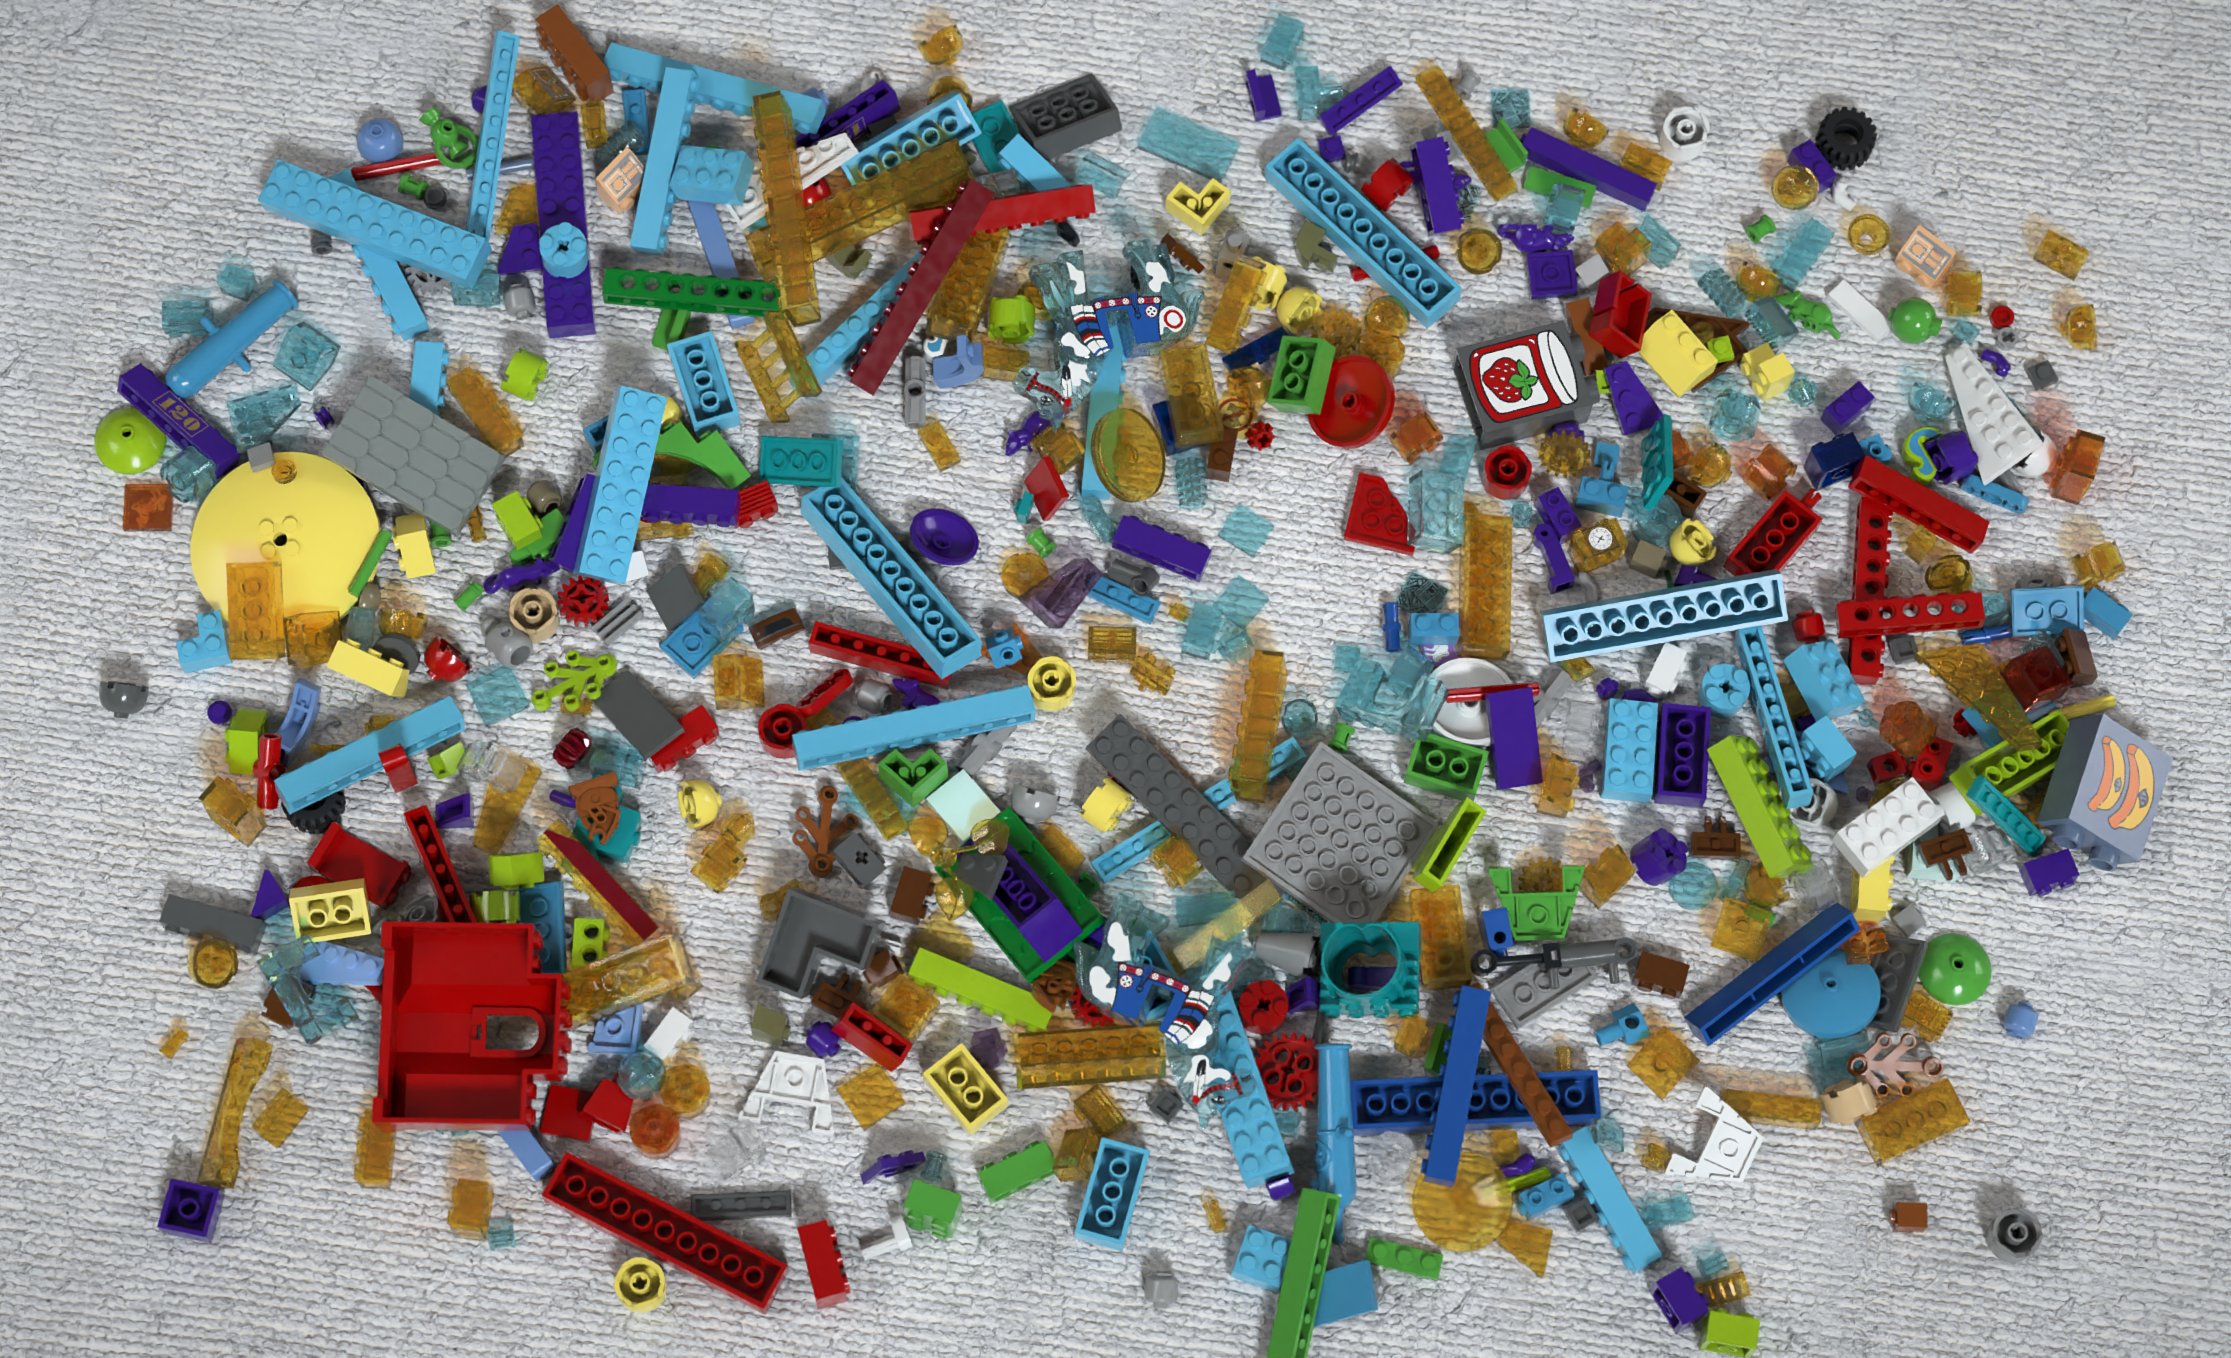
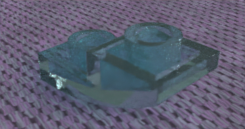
[1639,1193,1696,1233]

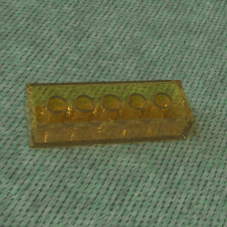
[926,226,1012,343]
[1458,513,1513,661]
[1228,649,1288,803]
[562,933,695,1031]
[1013,1022,1166,1090]

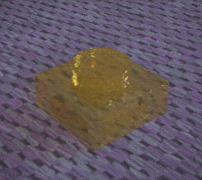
[1560,657,1595,683]

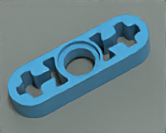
[1961,474,2029,513]

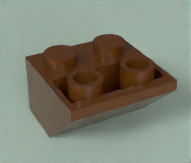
[2051,628,2098,689]

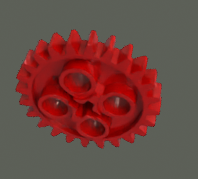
[1255,1032,1319,1113]

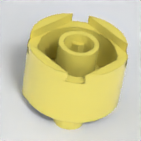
[1233,256,1287,310]
[1028,656,1076,711]
[1078,777,1134,833]
[614,1257,667,1313]

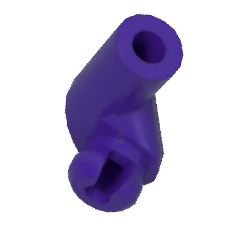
[1980,348,2011,377]
[549,790,576,808]

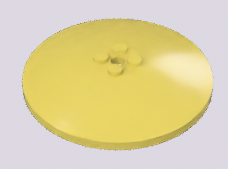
[191,452,381,640]

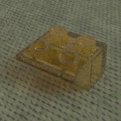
[713,654,765,710]
[1579,844,1635,910]

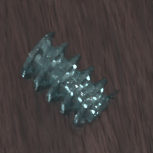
[595,120,646,167]
[1698,268,1748,318]
[1175,457,1208,510]

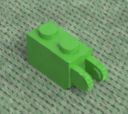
[509,508,564,565]

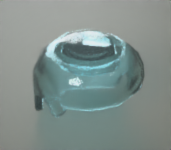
[1281,699,1318,737]

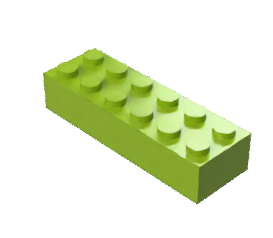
[1949,709,2070,817]
[1707,735,1814,878]

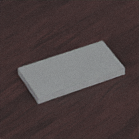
[1490,937,1599,1030]

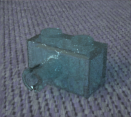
[1293,66,1343,121]

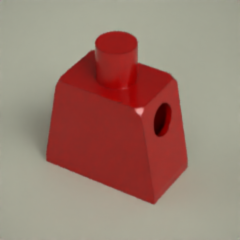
[577,1070,635,1135]

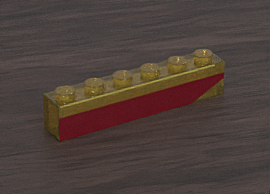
[536,819,660,948]

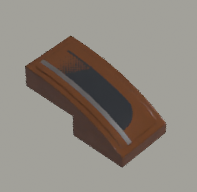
[749,608,805,650]

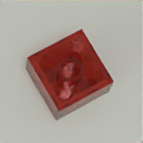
[1999,645,2074,712]

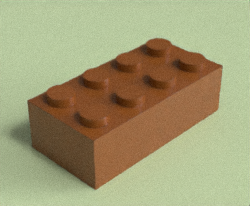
[535,4,614,107]

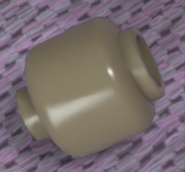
[526,480,562,515]

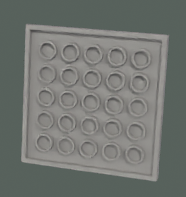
[1241,741,1439,923]

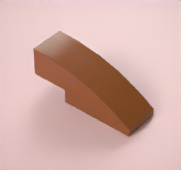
[1564,298,1607,376]

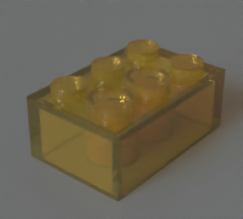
[199,776,267,848]

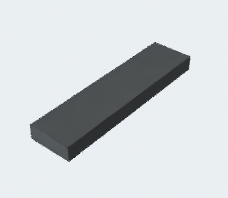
[691,1190,792,1221]

